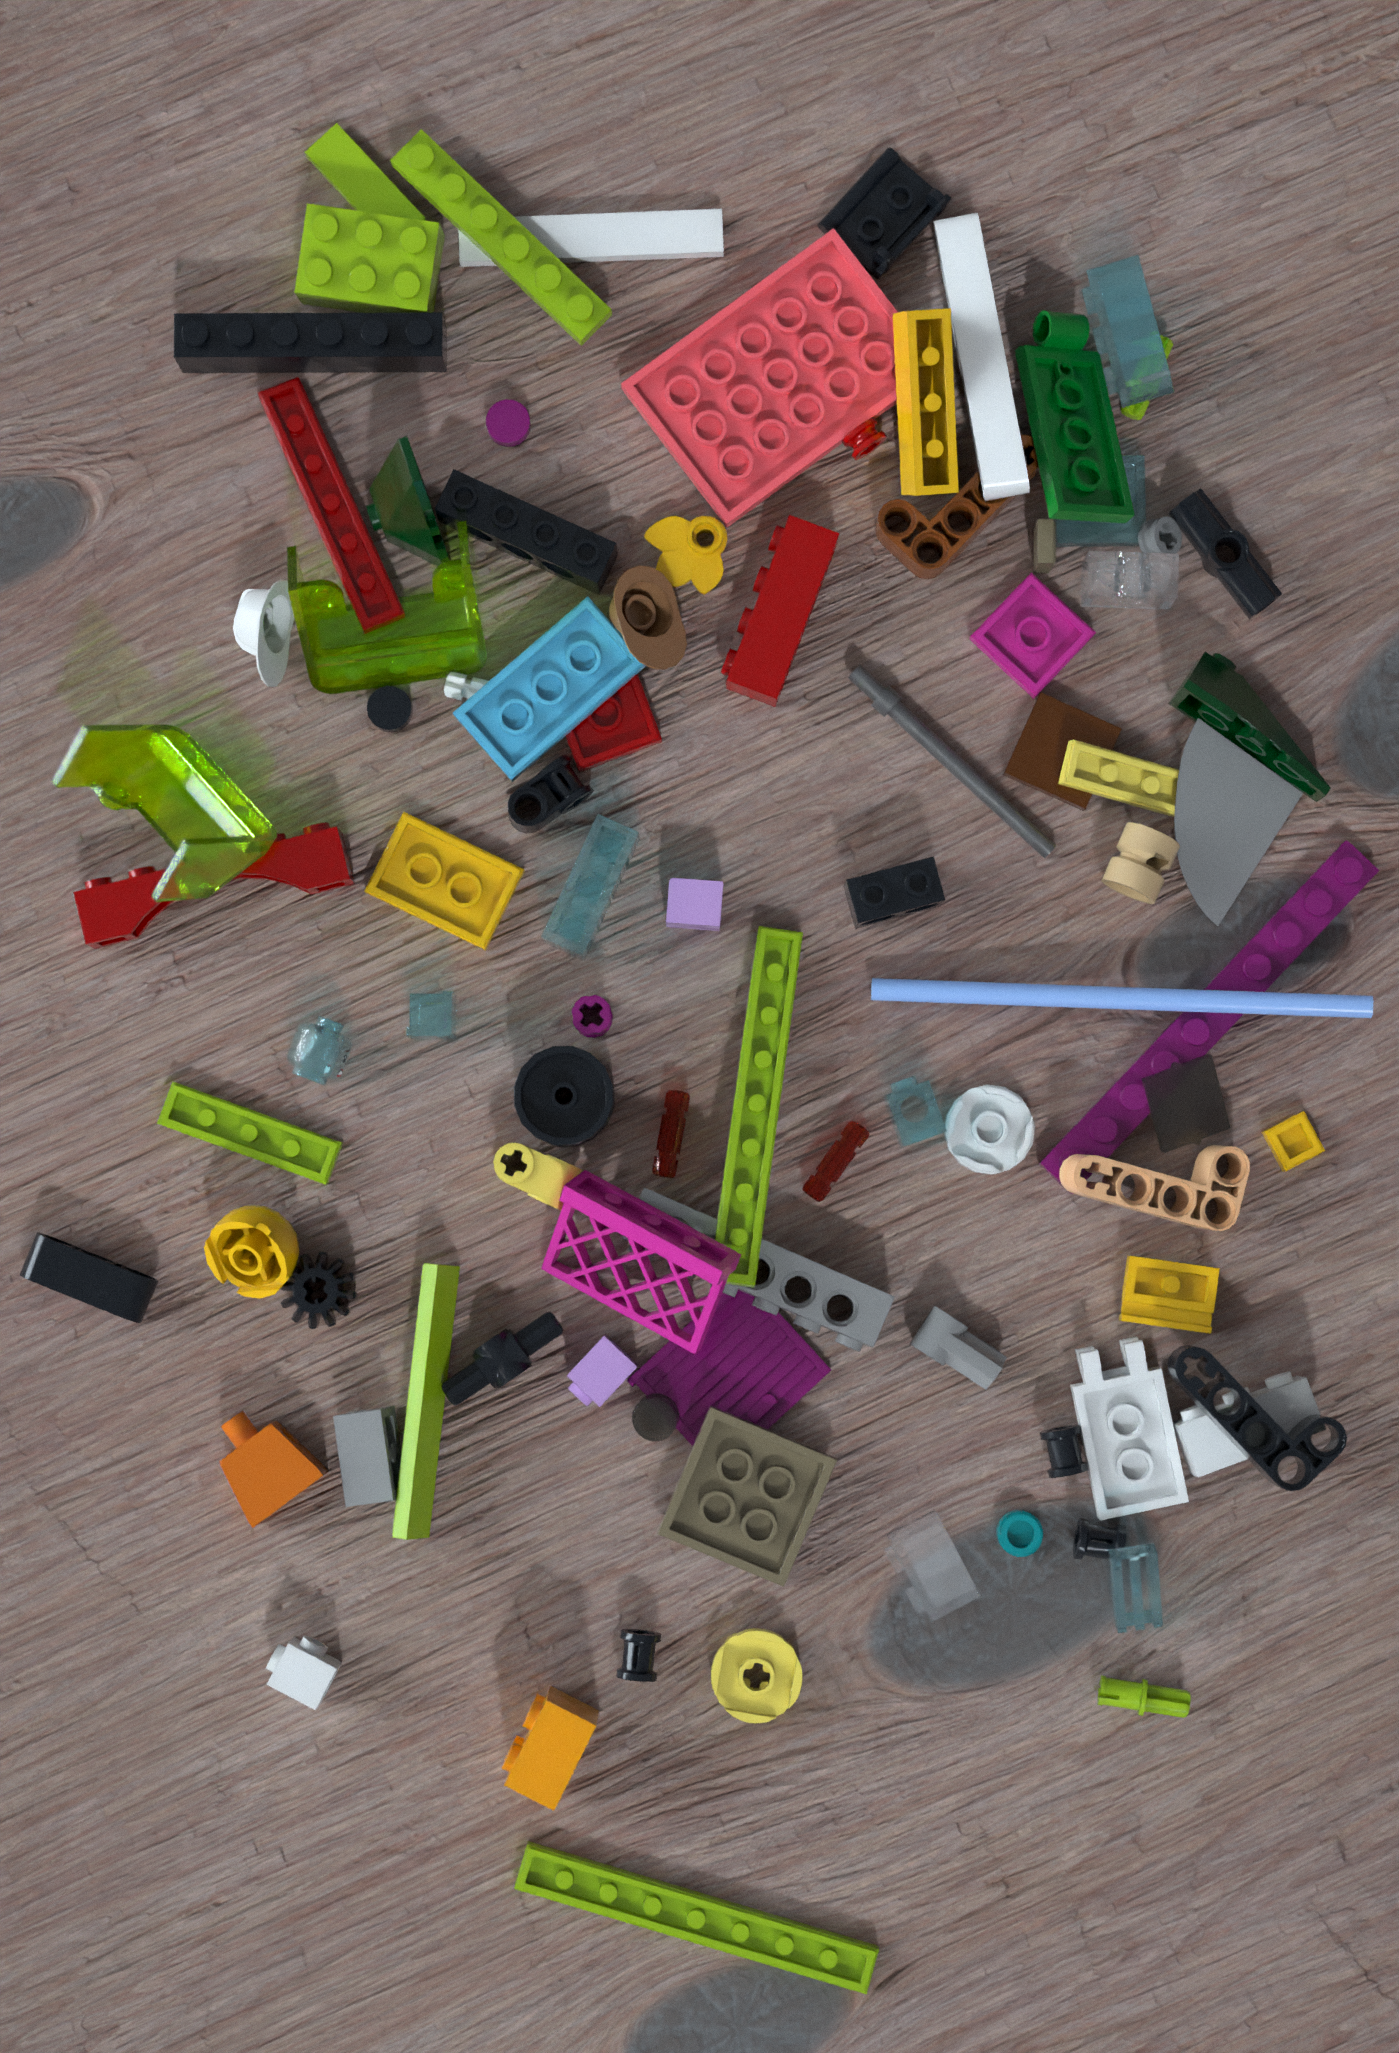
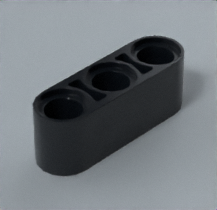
[20,1232,158,1323]

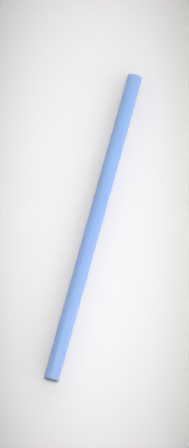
[871,978,1373,1018]

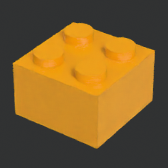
[501,1686,599,1811]

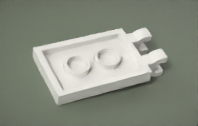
[1070,1337,1189,1521]

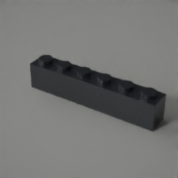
[174,312,447,373]

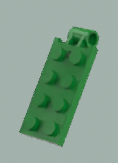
[1015,310,1135,523]

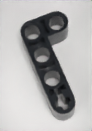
[1167,1345,1347,1491]

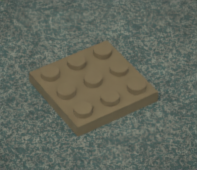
[657,1405,837,1587]

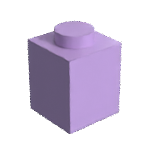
[567,1334,638,1407]

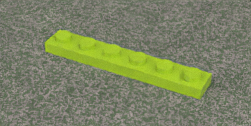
[390,129,612,346]

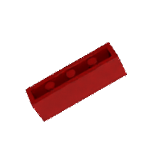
[721,515,840,707]

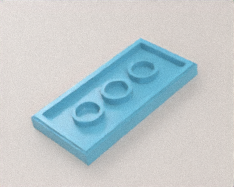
[453,596,646,782]

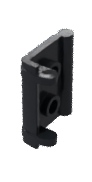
[817,147,951,279]

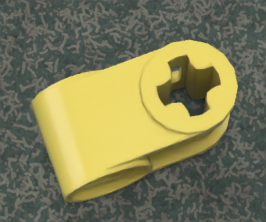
[493,1143,583,1210]

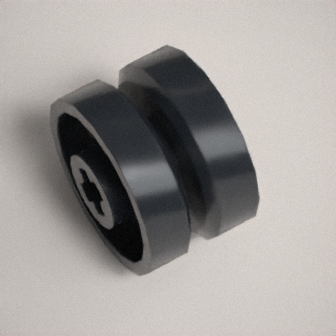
[514,1046,615,1147]

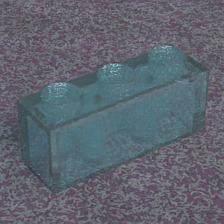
[1082,255,1174,408]
[541,814,640,961]

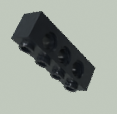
[435,469,618,595]

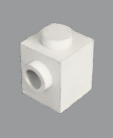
[266,1636,342,1710]

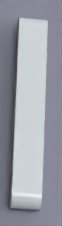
[934,212,1030,501]

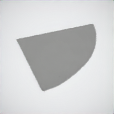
[1174,718,1303,926]

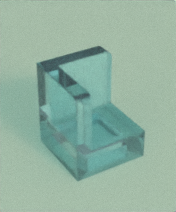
[406,991,456,1040]

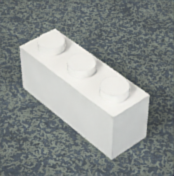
[1173,1371,1326,1477]

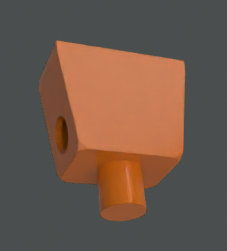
[219,1411,329,1528]

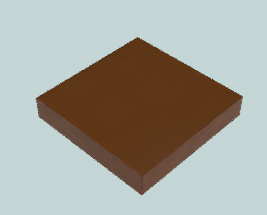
[1003,692,1122,811]

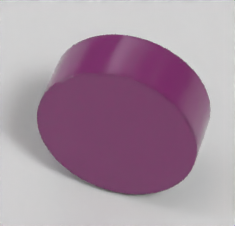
[486,399,531,447]

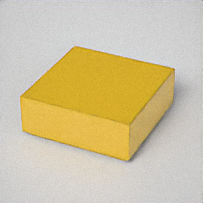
[1262,1111,1325,1172]

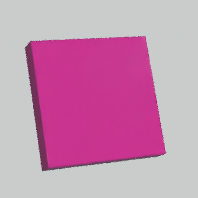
[969,573,1096,699]

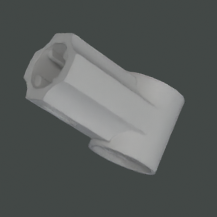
[910,1306,1007,1390]

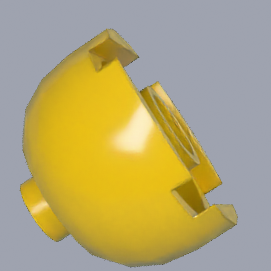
[204,1205,299,1299]

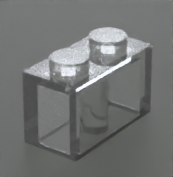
[884,1510,981,1622]

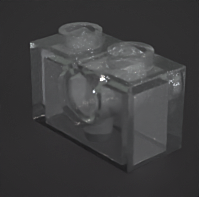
[1081,551,1179,610]

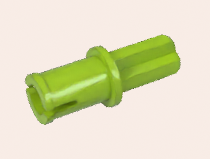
[1097,1675,1191,1718]

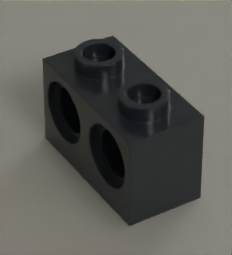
[843,856,945,929]

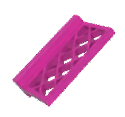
[541,1170,741,1354]

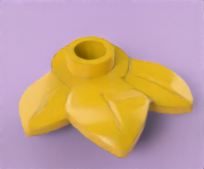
[644,516,727,595]

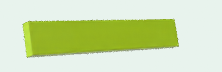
[392,1263,460,1540]

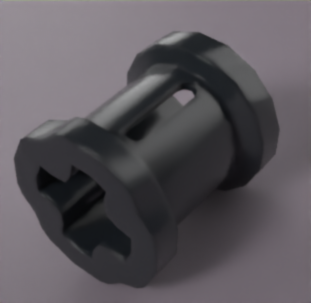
[1040,1424,1089,1478]
[1073,1518,1126,1566]
[616,1629,661,1682]

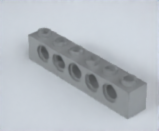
[622,1188,895,1352]

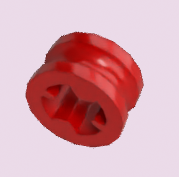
[842,418,887,461]

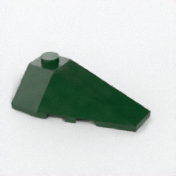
[366,436,452,569]
[1168,651,1331,802]

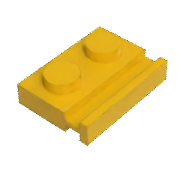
[1119,1255,1220,1334]

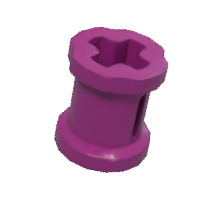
[572,995,613,1038]

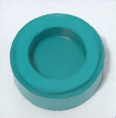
[996,1510,1043,1557]

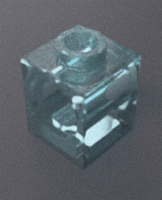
[883,1076,947,1148]

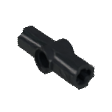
[1169,489,1282,619]

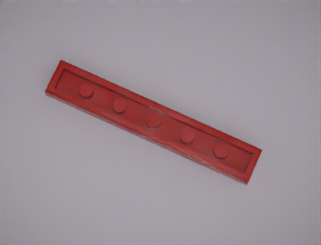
[258,376,405,634]

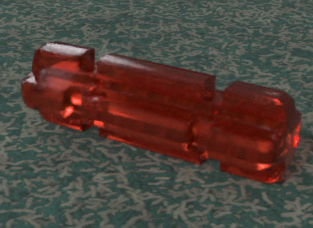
[652,1090,690,1179]
[803,1121,869,1202]

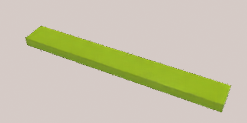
[714,926,803,1288]
[514,1841,879,1995]

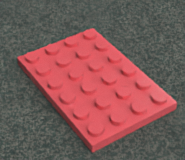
[621,228,898,528]

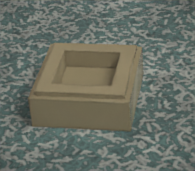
[1033,519,1056,573]

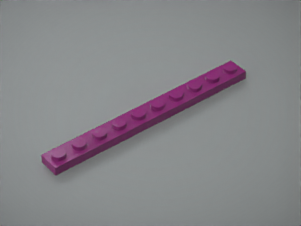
[1038,840,1379,1194]

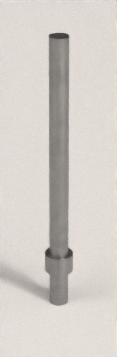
[848,665,1057,859]

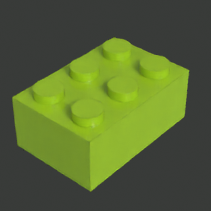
[294,203,445,313]

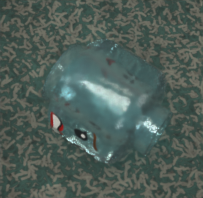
[286,1016,352,1086]

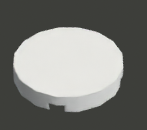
[944,1084,1035,1175]

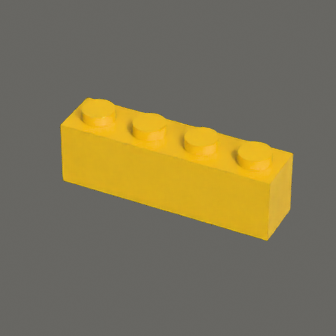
[893,308,959,496]

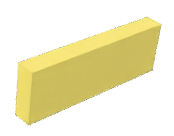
[1058,739,1179,817]

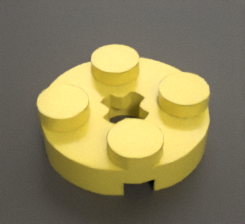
[711,1628,803,1723]

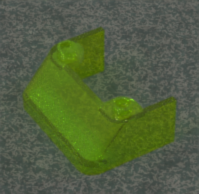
[287,521,487,694]
[51,724,277,902]

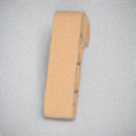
[1059,1145,1250,1231]

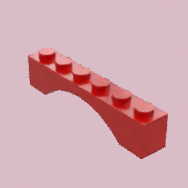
[73,822,355,949]

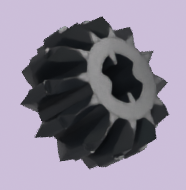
[280,1252,357,1329]

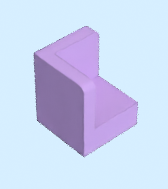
[666,878,723,931]

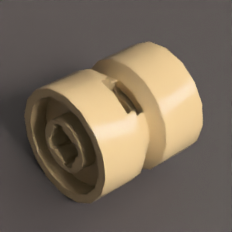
[1101,822,1180,904]

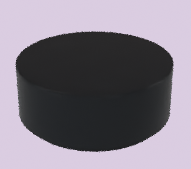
[367,686,413,732]

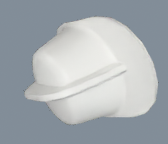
[233,579,296,687]

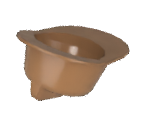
[609,565,687,670]

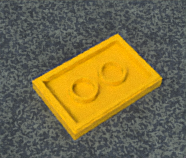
[364,812,525,951]

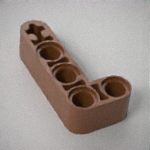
[875,434,1039,579]

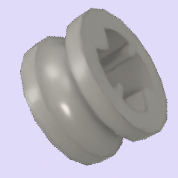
[1138,516,1182,560]

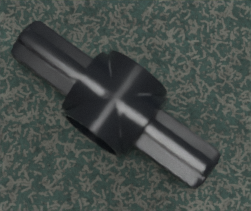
[441,1312,563,1406]

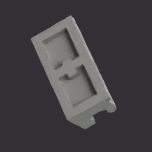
[333,1405,401,1507]

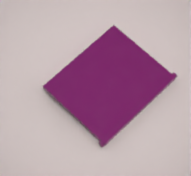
[627,1290,831,1446]

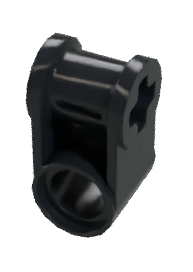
[508,754,594,834]

